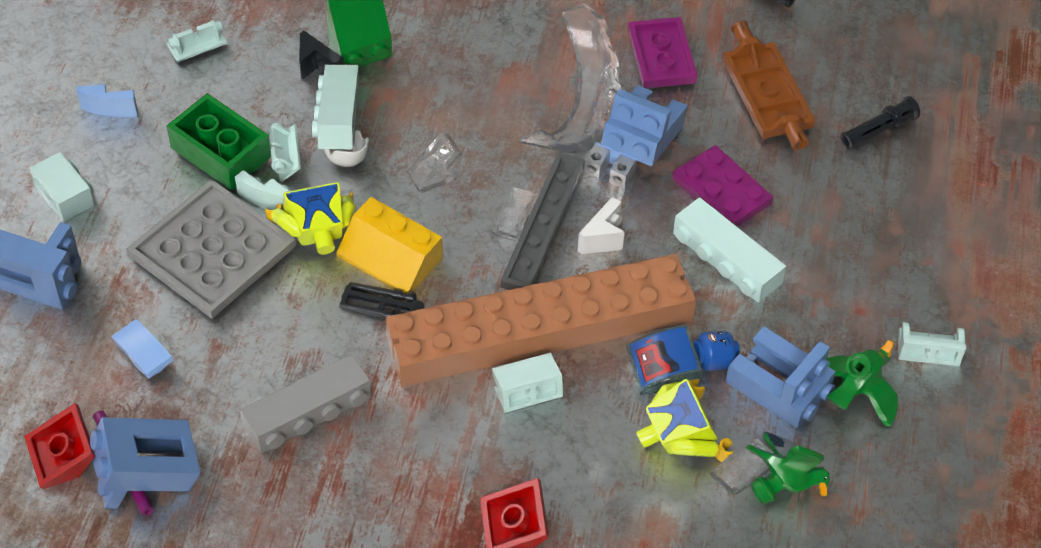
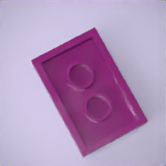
[627,17,698,88]
[673,145,773,227]

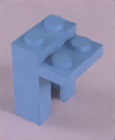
[601,85,688,166]
[0,222,81,310]
[726,326,836,428]
[90,417,200,509]

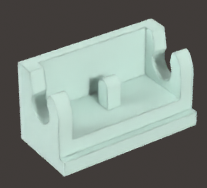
[898,322,966,366]
[492,352,563,413]

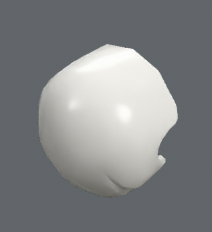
[325,130,369,168]

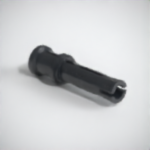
[840,96,921,149]

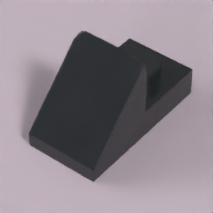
[299,30,343,79]

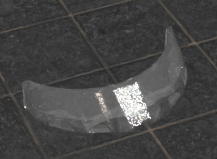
[519,3,623,153]

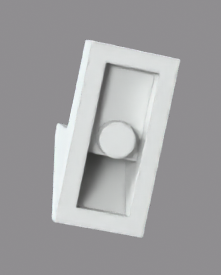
[577,197,625,254]

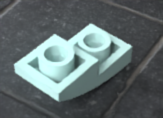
[235,170,291,210]

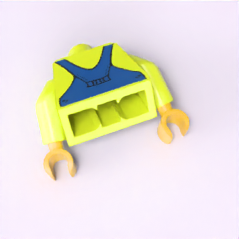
[265,182,355,255]
[636,376,735,463]

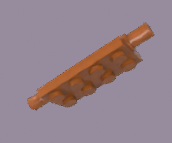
[722,21,816,151]

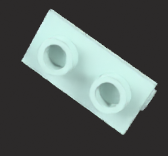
[166,20,227,62]
[268,123,301,183]

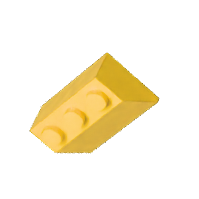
[336,197,443,293]

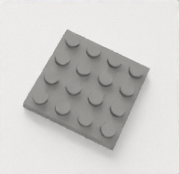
[126,179,296,319]

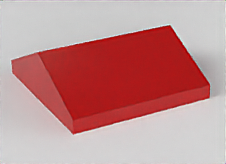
[24,403,96,489]
[480,478,549,548]

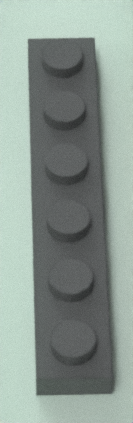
[500,152,585,290]

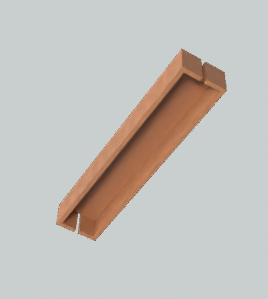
[385,253,696,387]

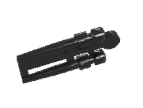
[339,282,425,321]

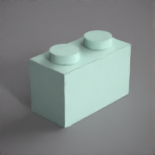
[30,152,94,222]

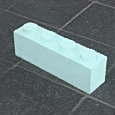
[312,65,359,149]
[673,197,786,303]

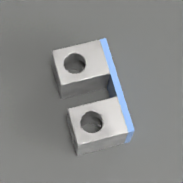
[584,142,637,189]

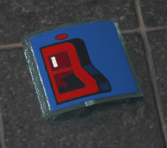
[626,324,702,395]

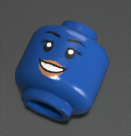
[692,331,740,371]

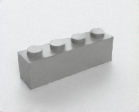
[240,354,371,453]

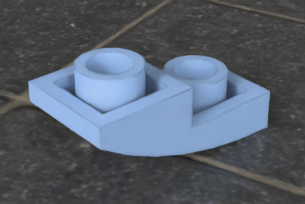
[76,84,138,117]
[111,319,174,379]

